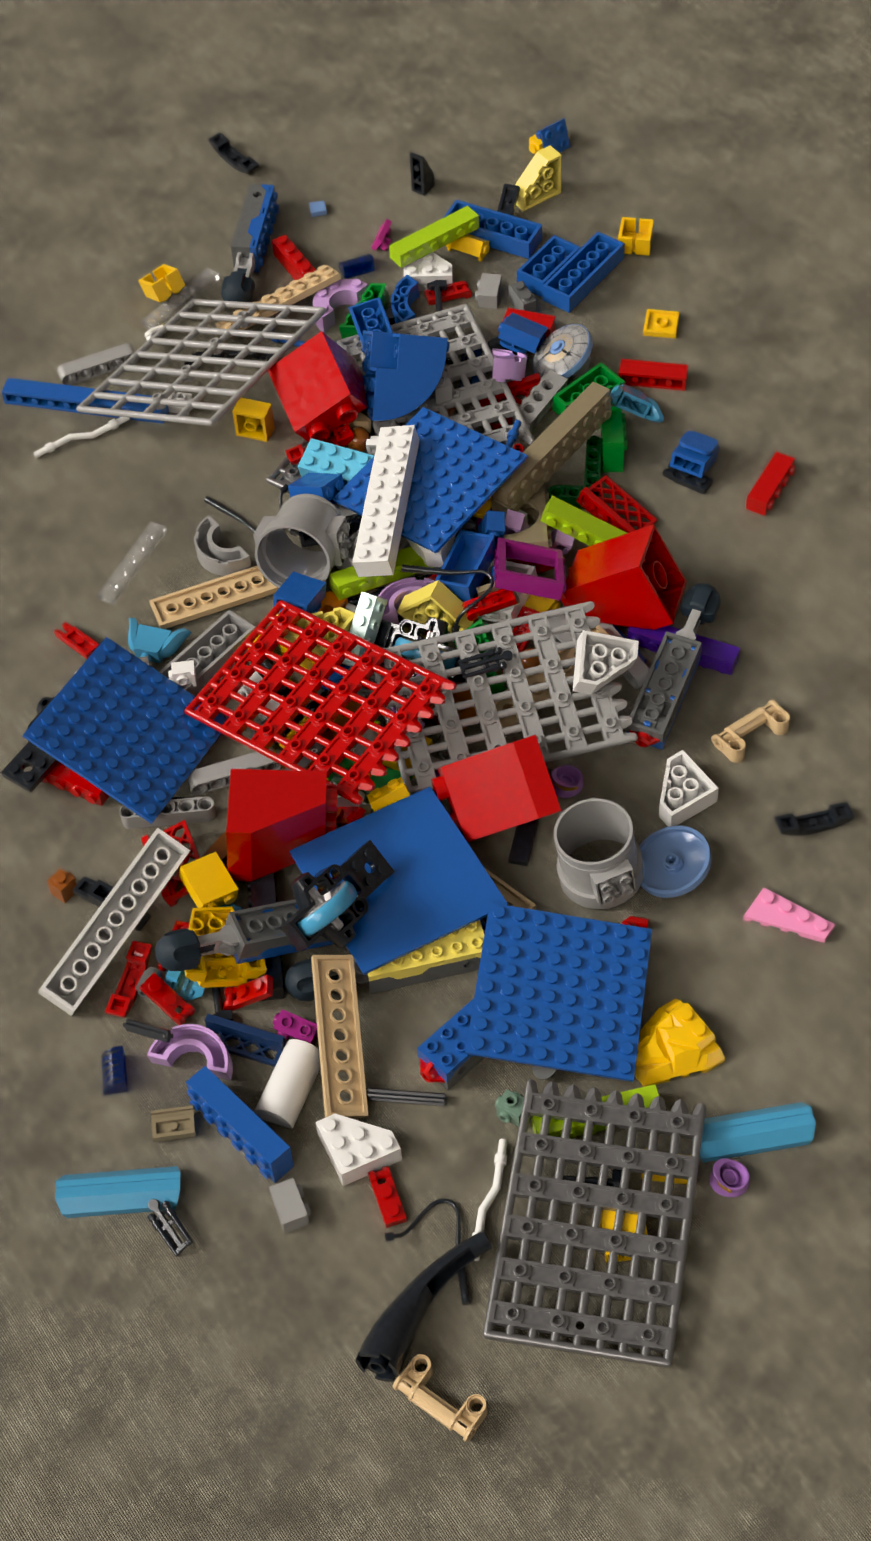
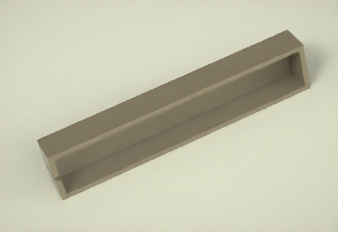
[491,382,612,517]

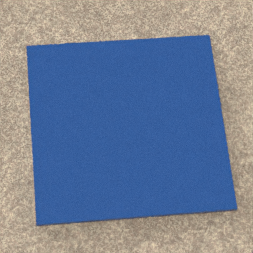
[332,407,528,553]
[22,637,227,824]
[289,787,508,975]
[465,903,652,1082]

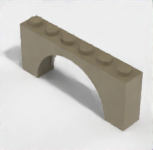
[504,486,552,560]

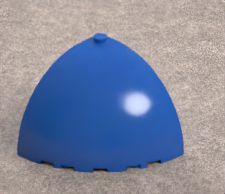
[362,330,450,421]

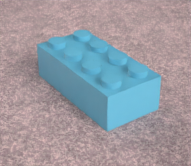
[298,438,374,485]

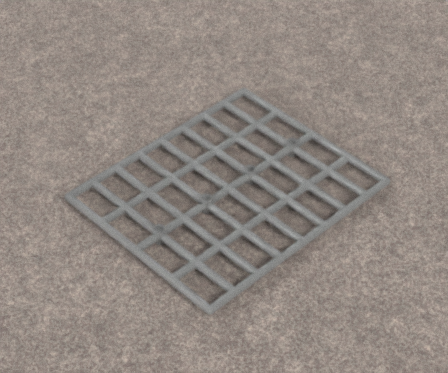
[76,299,326,426]

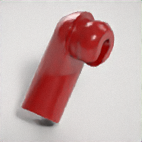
[621,916,649,928]

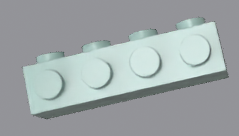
[342,592,388,666]

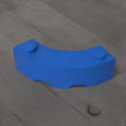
[391,275,419,327]

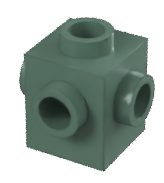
[495,1089,524,1127]

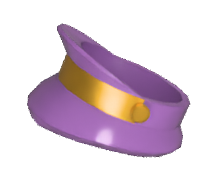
[550,765,583,798]
[710,1158,749,1197]

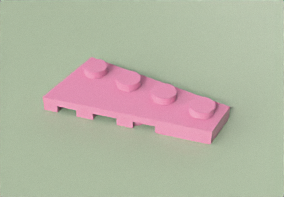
[743,888,835,943]

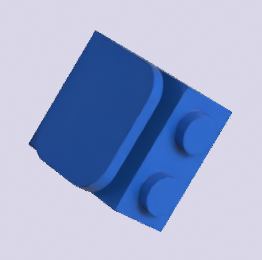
[498,312,548,354]
[670,431,720,478]
[288,473,345,505]
[273,571,326,613]

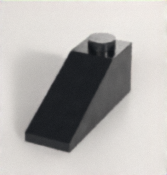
[409,152,435,196]

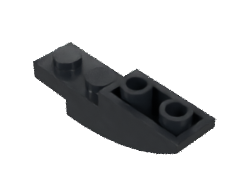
[73,876,151,932]

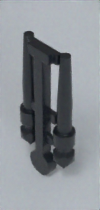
[458,647,513,679]
[147,1199,193,1257]

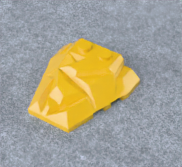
[184,907,267,988]
[634,999,725,1087]

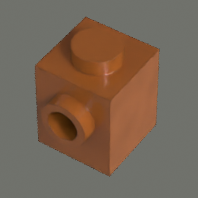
[47,868,77,904]

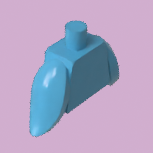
[610,384,664,423]
[128,618,192,663]

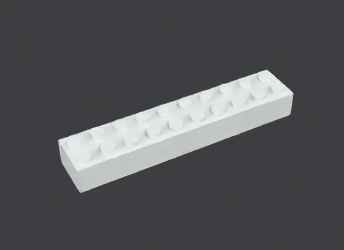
[352,425,420,577]
[38,828,190,1016]

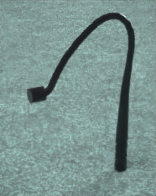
[204,484,289,532]
[402,564,494,633]
[385,1198,471,1306]

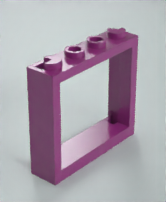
[494,537,567,600]

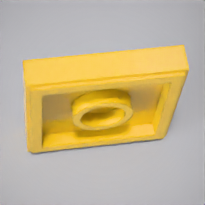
[643,309,680,339]

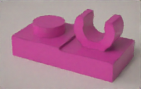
[371,219,392,251]

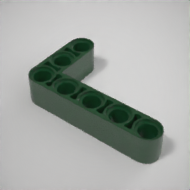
[548,435,602,509]

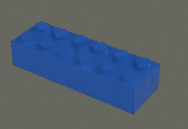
[443,200,542,259]
[542,232,624,313]
[186,1066,294,1183]

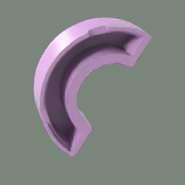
[313,279,368,332]
[492,348,527,382]
[503,509,574,556]
[378,577,434,625]
[147,1024,233,1080]

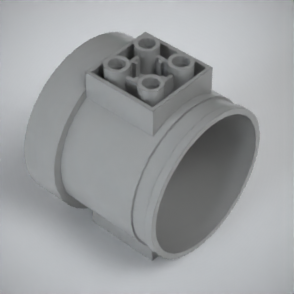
[253,494,353,588]
[554,797,644,909]

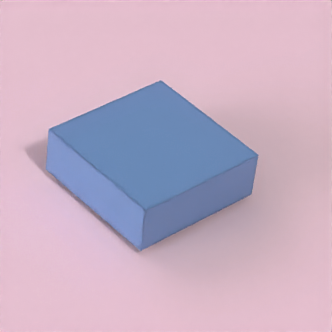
[309,201,327,217]

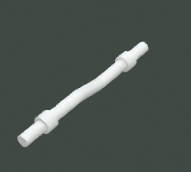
[33,417,130,459]
[472,1139,508,1261]

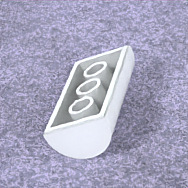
[254,1039,321,1129]

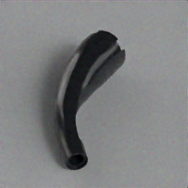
[355,1230,493,1382]

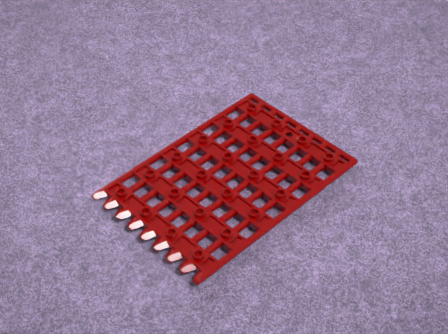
[184,600,457,805]

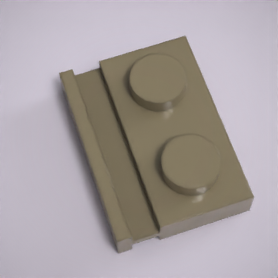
[151,1105,196,1142]

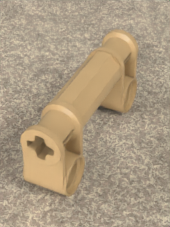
[711,699,790,763]
[393,1354,488,1442]

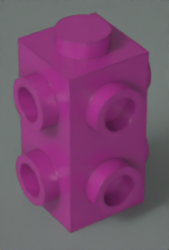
[273,1009,318,1046]

